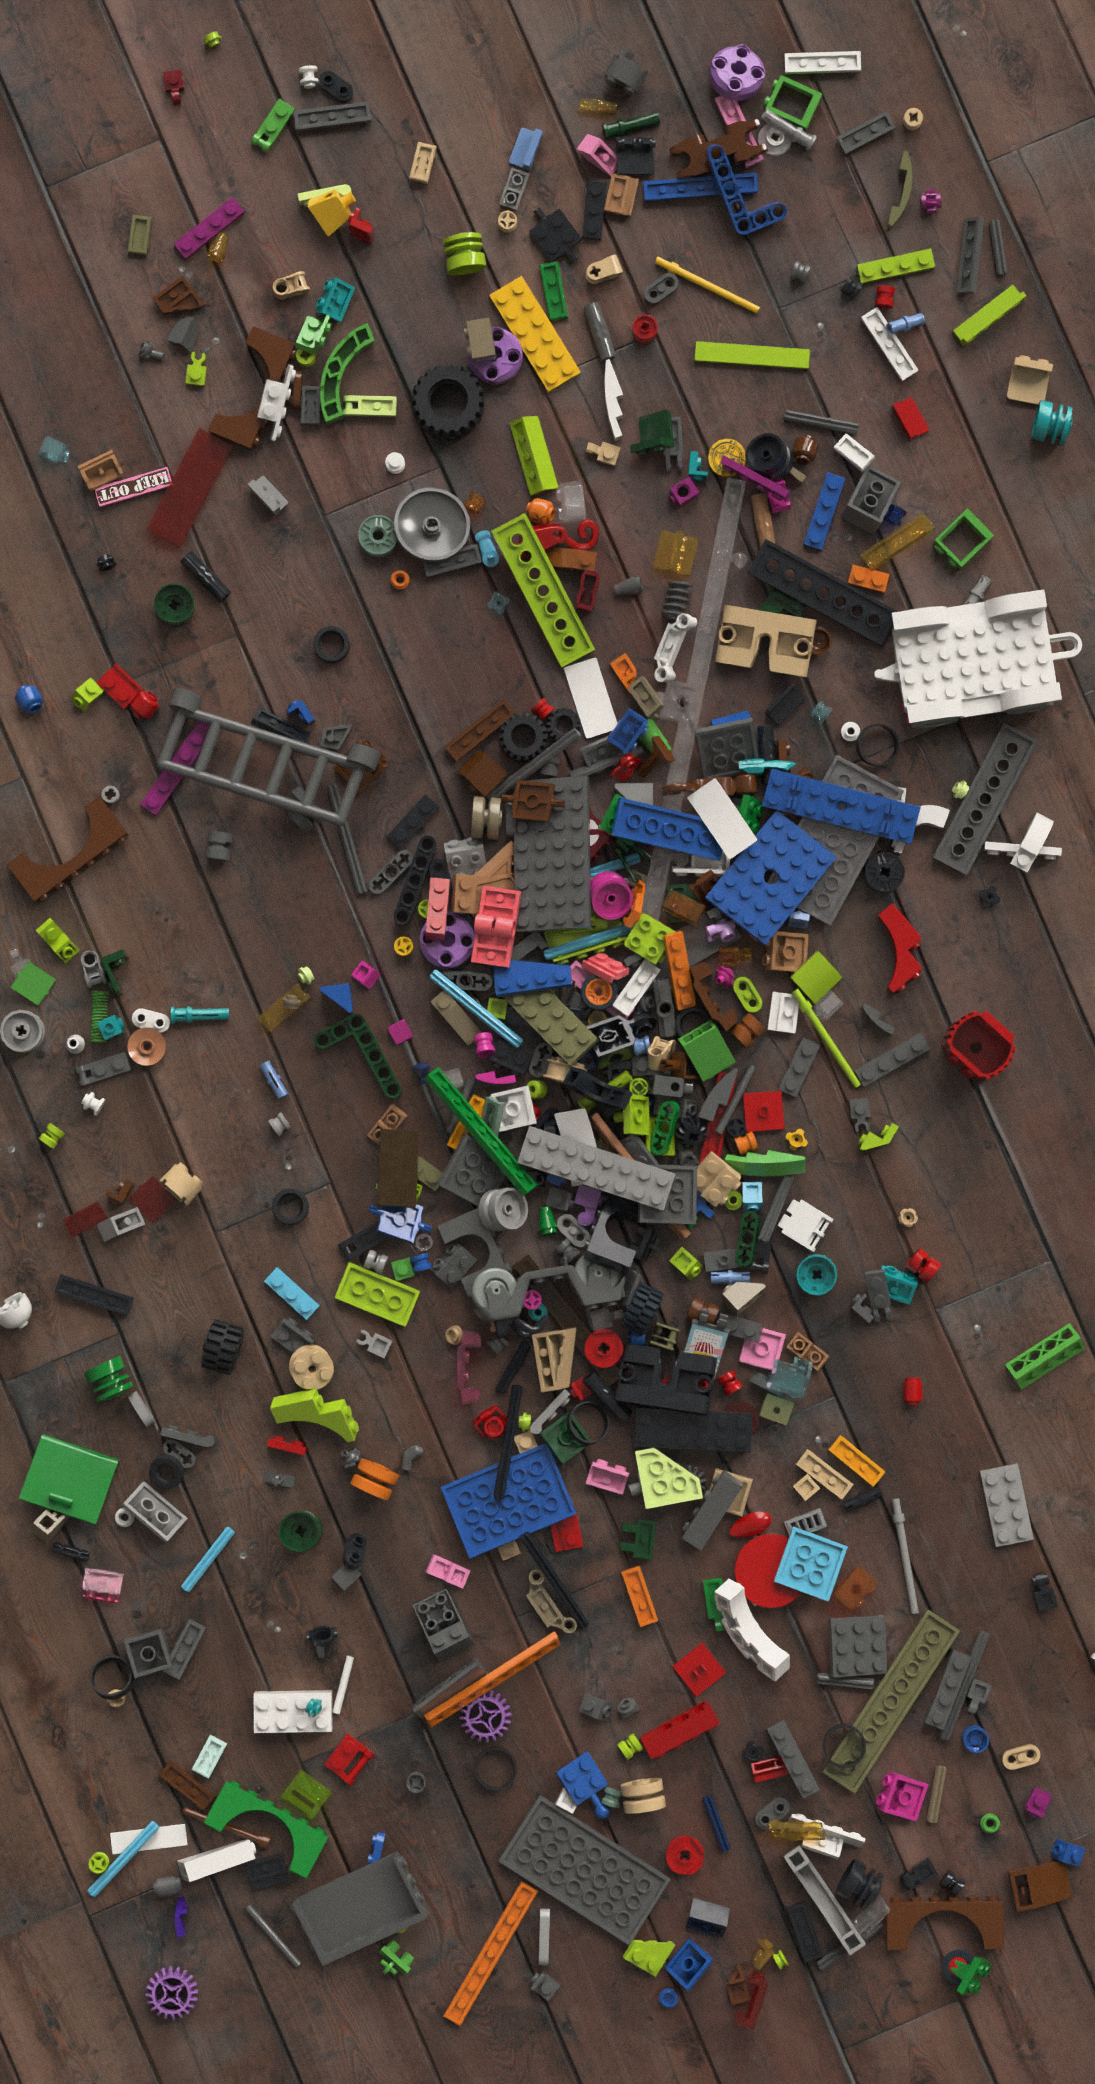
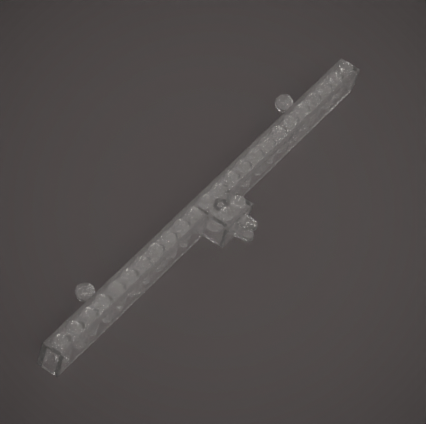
[641,478,748,921]

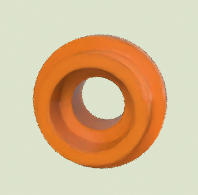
[391,570,410,590]

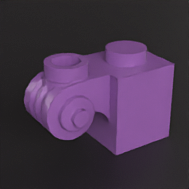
[574,1185,603,1226]

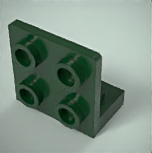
[100,949,129,995]

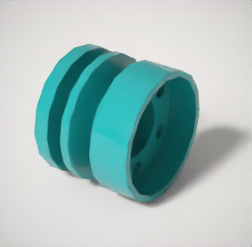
[1031,400,1073,446]
[797,1254,837,1295]

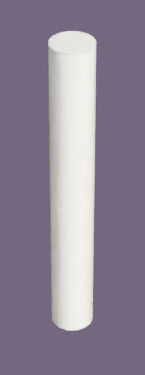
[333,1655,354,1714]

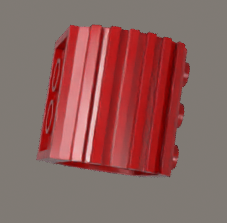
[942,1011,1016,1081]

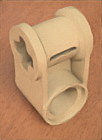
[586,255,623,284]
[273,271,311,300]
[648,1036,676,1071]

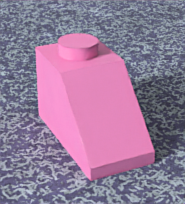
[577,134,617,176]

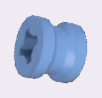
[635,1036,650,1057]

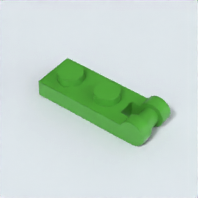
[250,99,296,153]

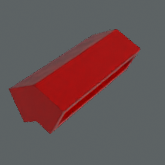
[751,1756,790,1783]

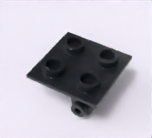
[615,137,656,175]

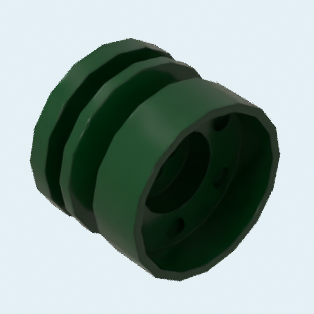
[154,583,194,627]
[279,1510,323,1552]

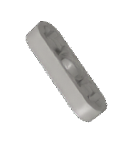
[539,1909,550,1966]

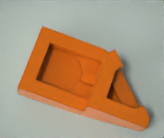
[609,653,637,694]

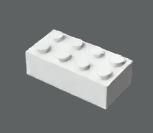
[254,1690,333,1733]

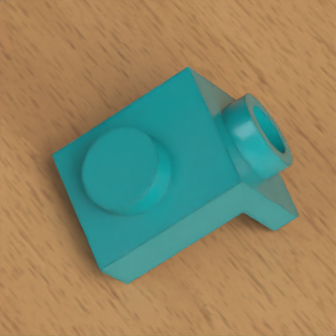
[97,1015,125,1040]

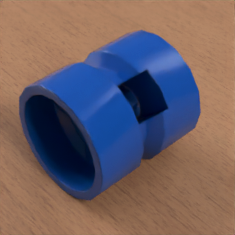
[961,1725,989,1753]

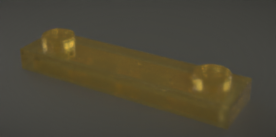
[860,513,935,571]

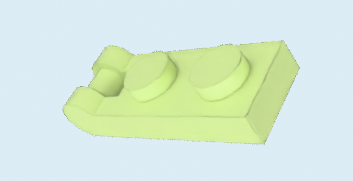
[298,184,352,207]
[343,395,397,417]

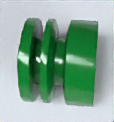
[83,1356,134,1402]

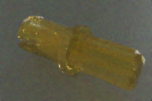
[579,98,617,114]

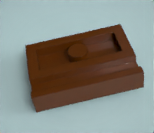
[689,869,719,912]

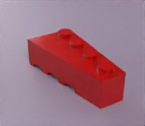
[640,1699,720,1760]

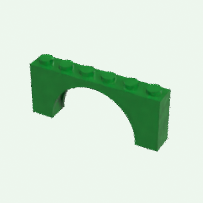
[203,1780,328,1880]

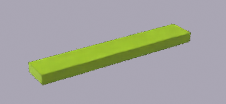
[695,341,810,370]

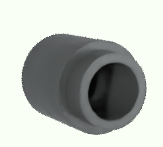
[153,1876,182,1898]

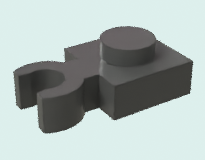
[849,1098,871,1132]

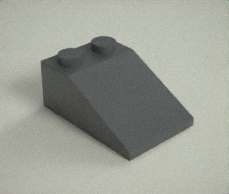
[840,465,901,535]

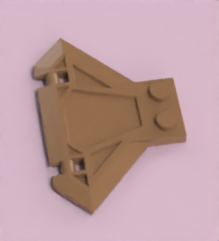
[452,840,524,947]

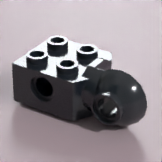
[586,1011,657,1070]

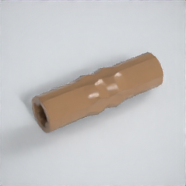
[751,493,776,548]

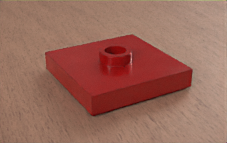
[743,1091,784,1132]

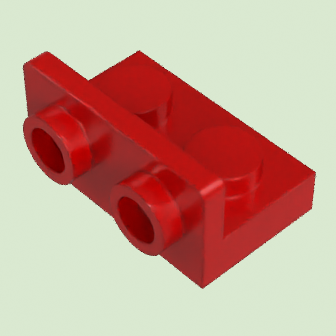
[348,208,374,245]

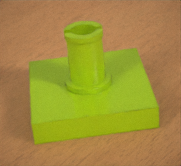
[613,1095,650,1136]

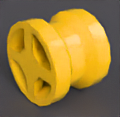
[394,936,414,957]

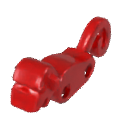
[497,519,599,563]

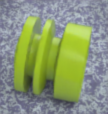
[442,232,487,275]

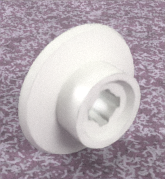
[758,123,792,156]

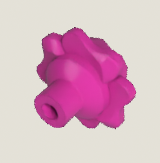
[715,966,734,988]

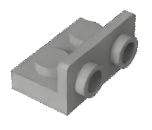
[248,476,288,516]

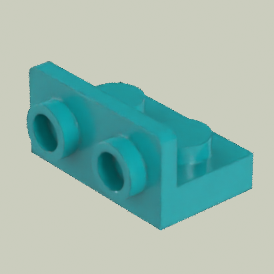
[315,277,355,323]
[881,1265,918,1305]

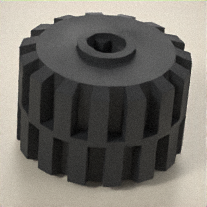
[201,1319,244,1375]

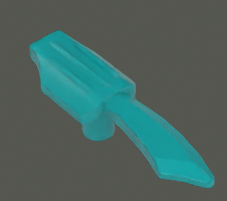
[739,758,796,775]

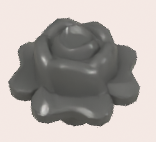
[341,1447,360,1469]

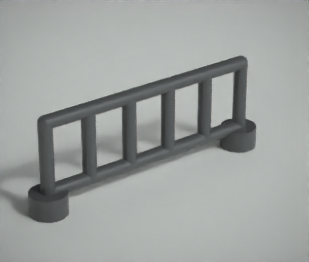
[157,688,381,826]

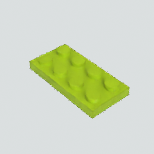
[335,1262,420,1327]

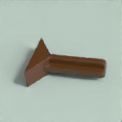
[637,736,675,778]

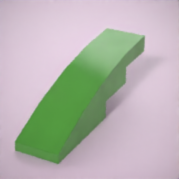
[725,1150,806,1176]

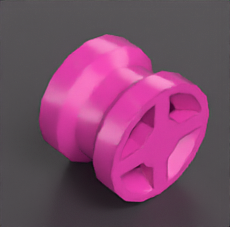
[523,1289,542,1309]

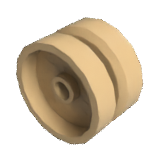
[621,1778,666,1814]

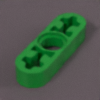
[650,1101,680,1155]

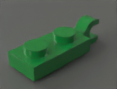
[703,1577,724,1632]

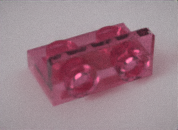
[81,1568,124,1603]

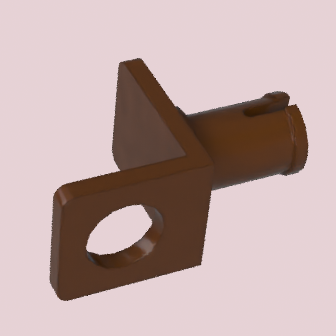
[659,1052,699,1079]

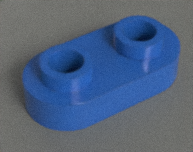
[367,1832,385,1865]

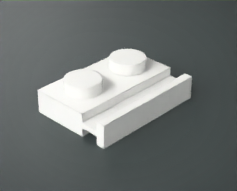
[767,992,799,1034]

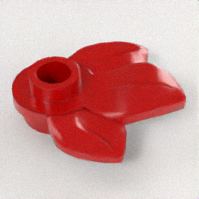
[610,753,642,782]

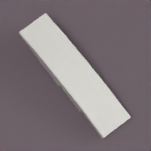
[604,359,623,441]

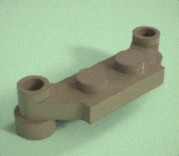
[526,1569,577,1633]

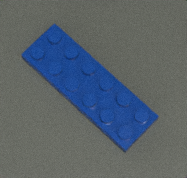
[611,798,723,861]

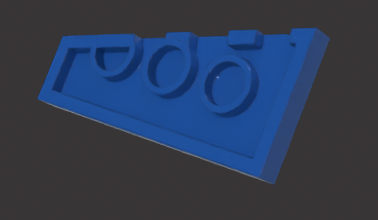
[493,960,573,997]

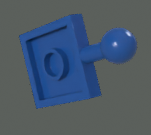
[555,1751,610,1819]

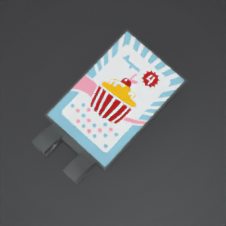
[683,1308,730,1382]

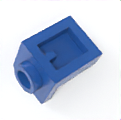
[286,700,316,726]

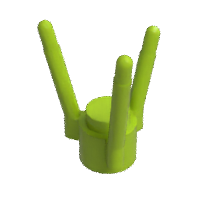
[562,908,608,934]

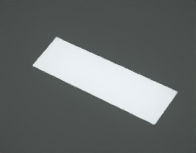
[110,1824,187,1854]

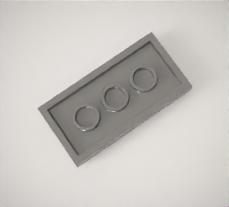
[979,1463,1034,1547]

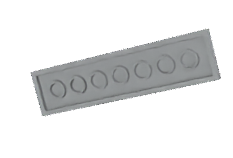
[517,1126,676,1211]

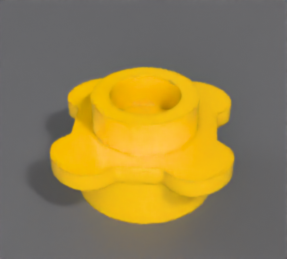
[786,1129,808,1151]

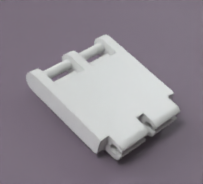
[777,1199,834,1252]

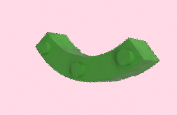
[320,323,375,426]

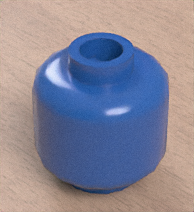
[15,685,43,714]

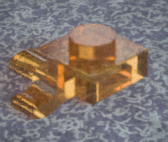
[718,947,752,967]

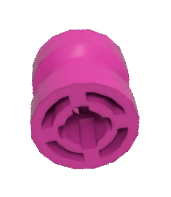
[473,1032,495,1058]

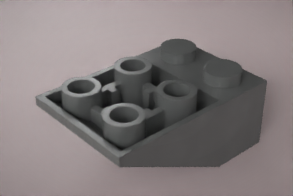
[412,1588,474,1661]

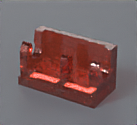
[63,1201,108,1236]

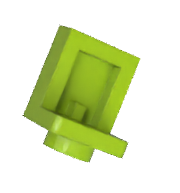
[71,678,104,712]

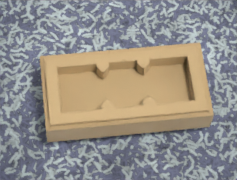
[409,142,437,184]

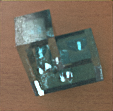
[766,1357,813,1399]

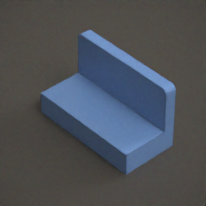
[509,128,543,171]

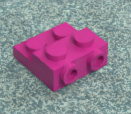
[876,1771,929,1821]

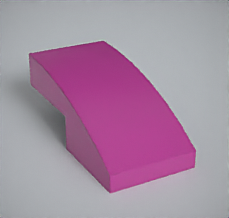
[476,1071,516,1085]

